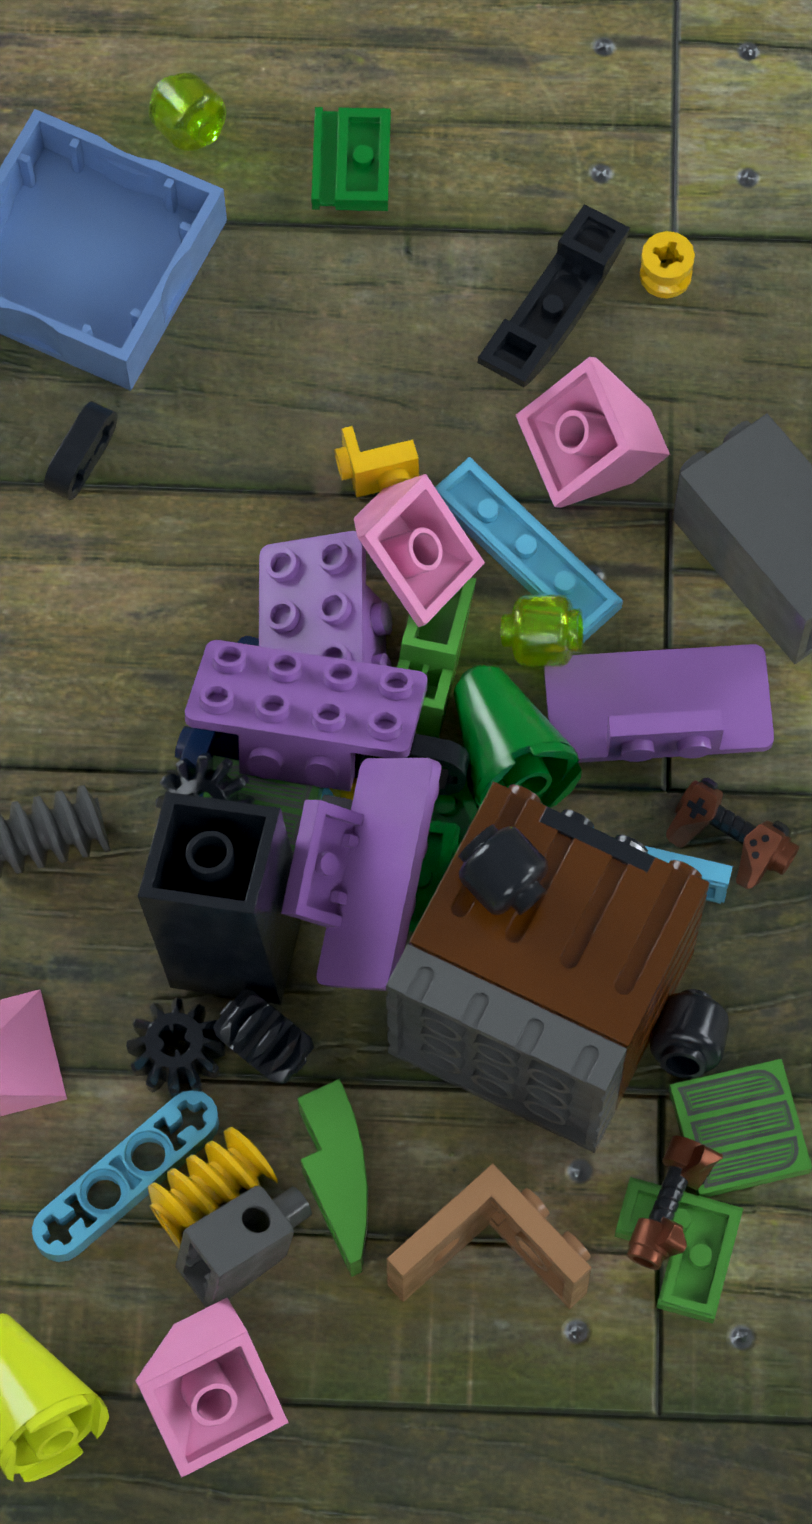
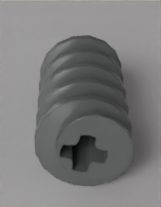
[0,785,111,878]

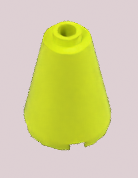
[0,1313,109,1482]

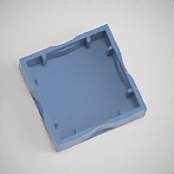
[0,109,227,391]

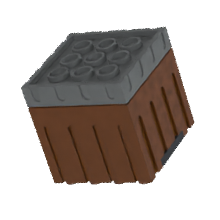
[386,781,710,1153]

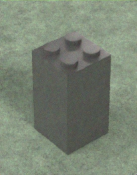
[673,413,812,664]

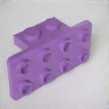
[259,531,392,667]
[185,640,427,791]
[544,644,774,763]
[281,758,441,991]

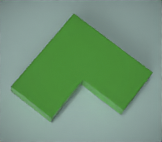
[614,1177,743,1324]

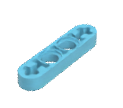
[32,1090,219,1262]

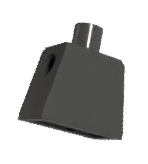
[175,1185,312,1308]

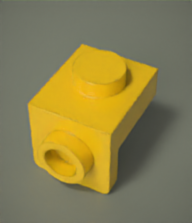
[334,426,419,498]

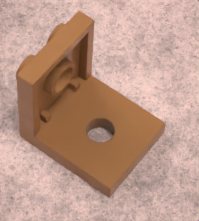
[386,1163,592,1309]

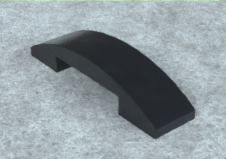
[477,204,630,388]

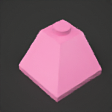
[516,357,670,508]
[353,474,485,627]
[0,990,67,1116]
[135,1298,289,1478]

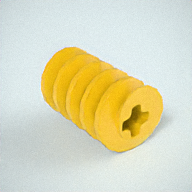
[148,1127,278,1249]

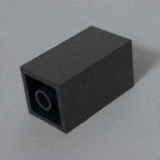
[138,792,302,1005]

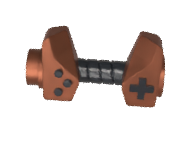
[666,777,800,889]
[627,1136,723,1270]

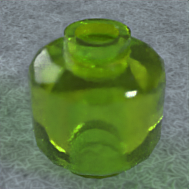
[149,72,226,151]
[501,595,584,667]

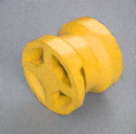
[639,231,695,299]

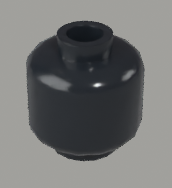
[458,824,548,915]
[649,989,729,1079]

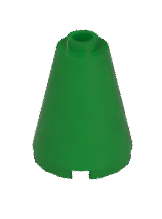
[453,665,582,808]

